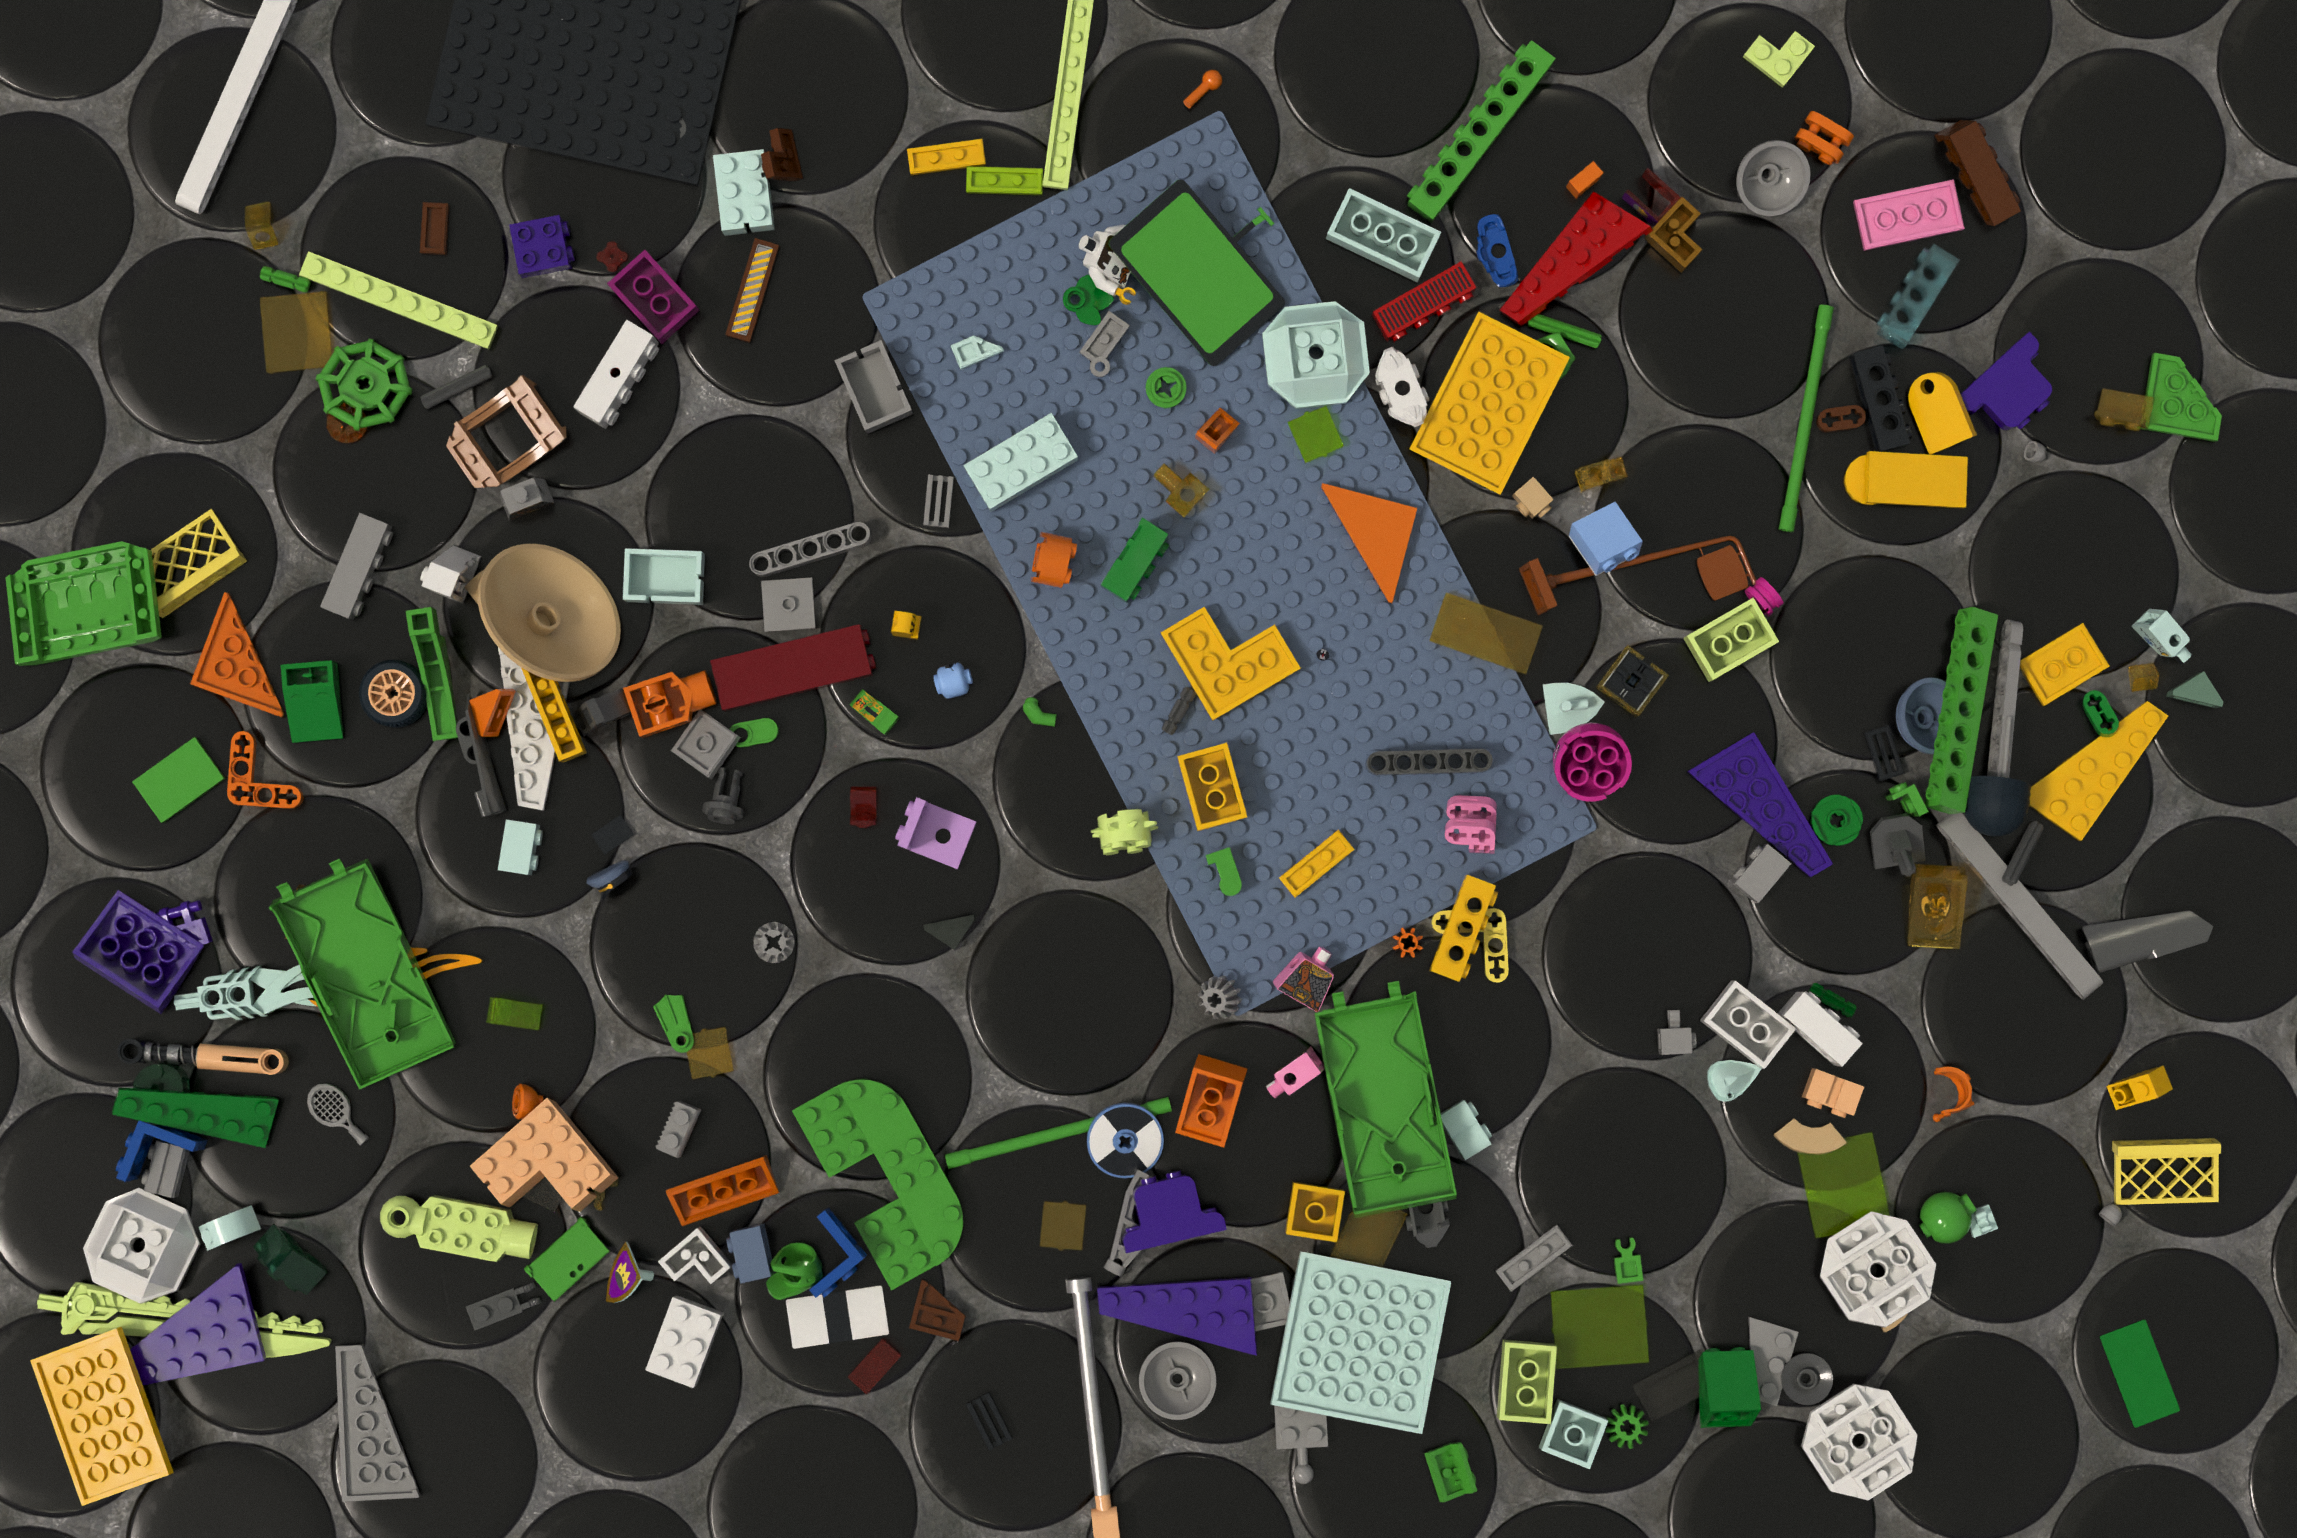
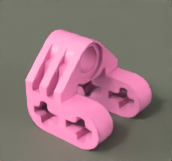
[1445,795,1497,854]

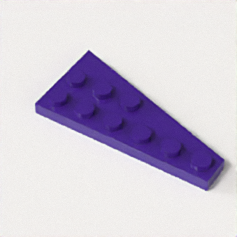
[1687,732,1833,877]
[1097,1277,1258,1356]

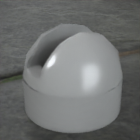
[2024,441,2047,463]
[2099,1204,2122,1227]

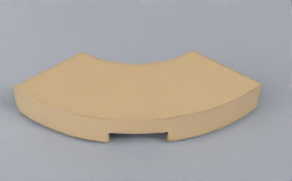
[1773,1119,1847,1155]

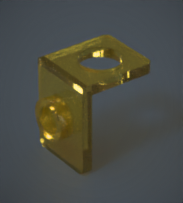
[245,202,278,250]

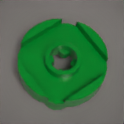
[1810,795,1863,846]

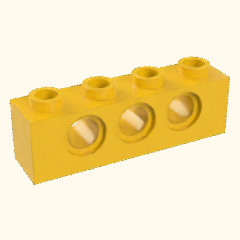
[521,667,587,763]
[1429,875,1498,982]

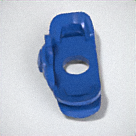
[1477,214,1518,287]

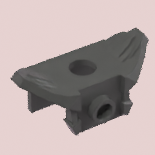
[1405,1201,1450,1248]

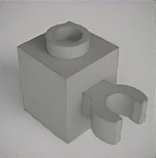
[1657,1010,1696,1055]

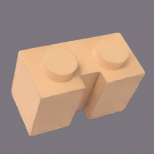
[1802,1068,1864,1118]

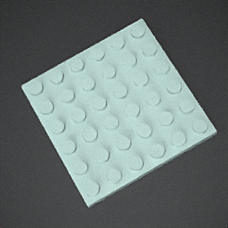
[1270,1251,1451,1434]

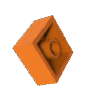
[1566,161,1603,199]

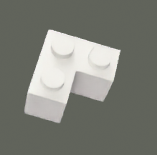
[658,1226,732,1284]

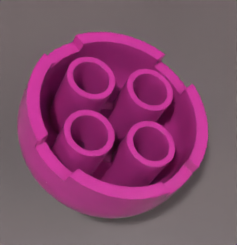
[1553,723,1632,802]

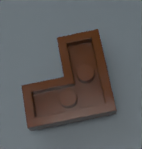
[761,128,803,181]

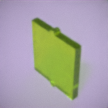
[1287,406,1344,463]

